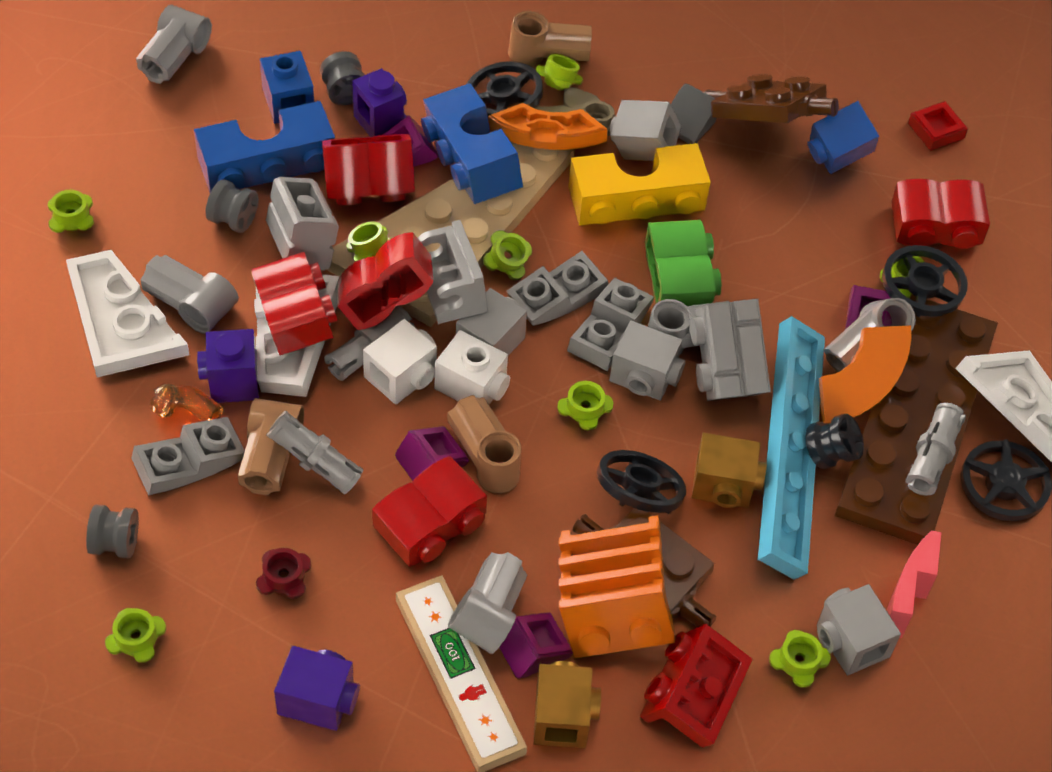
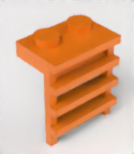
[559,515,675,659]

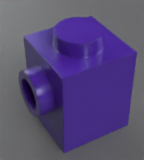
[197,329,259,403]
[274,645,360,731]

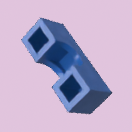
[421,83,523,204]
[194,101,335,193]

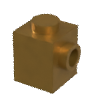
[691,432,767,508]
[533,661,601,748]

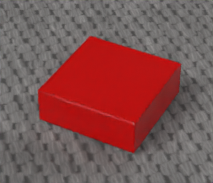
[908,101,968,151]

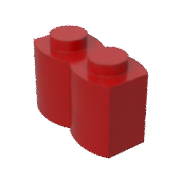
[322,134,415,205]
[891,179,990,249]
[338,232,434,330]
[251,252,338,356]
[372,456,487,567]

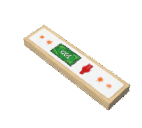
[396,575,527,772]

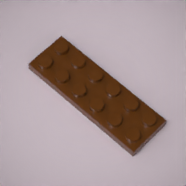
[835,294,998,545]

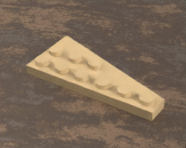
[326,143,575,327]

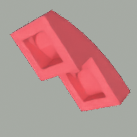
[887,530,941,638]

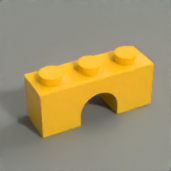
[568,143,711,226]

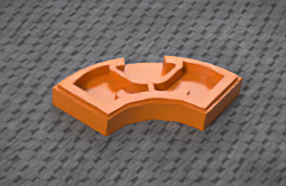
[488,103,607,150]
[819,325,911,424]

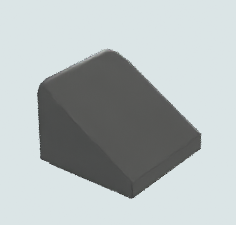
[670,83,716,144]

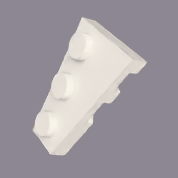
[66,250,190,378]
[254,275,340,397]
[955,350,1052,462]

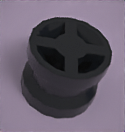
[805,414,864,469]

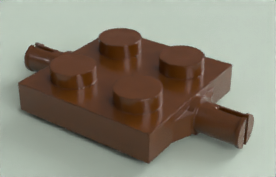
[704,75,839,123]
[572,508,716,627]

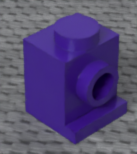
[352,68,407,137]

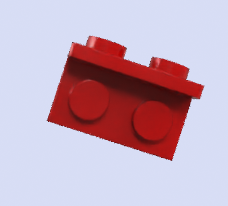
[640,624,753,748]

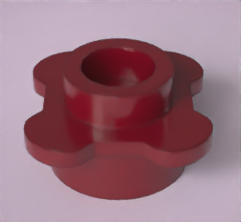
[256,548,311,599]

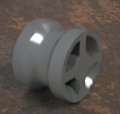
[320,51,364,105]
[205,179,259,233]
[86,504,139,559]

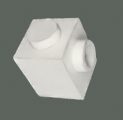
[363,319,437,405]
[434,330,511,404]

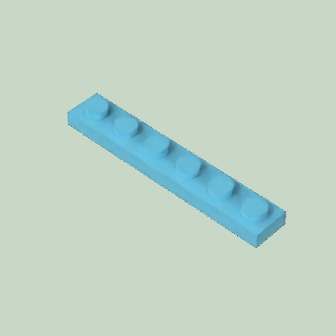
[758,316,825,580]

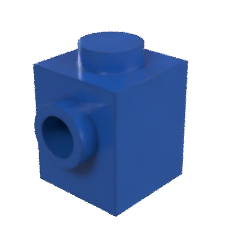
[259,50,314,124]
[808,101,879,174]

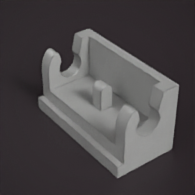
[418,220,488,324]

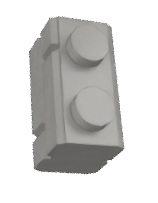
[266,177,339,271]
[690,299,771,401]

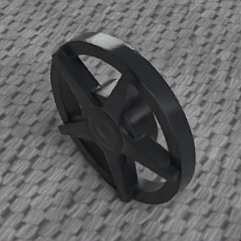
[467,62,543,116]
[882,245,968,317]
[961,439,1052,521]
[597,450,686,514]

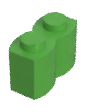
[645,220,722,306]

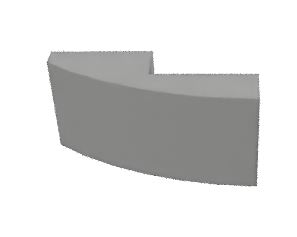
[507,251,609,326]
[567,277,654,371]
[131,417,245,496]

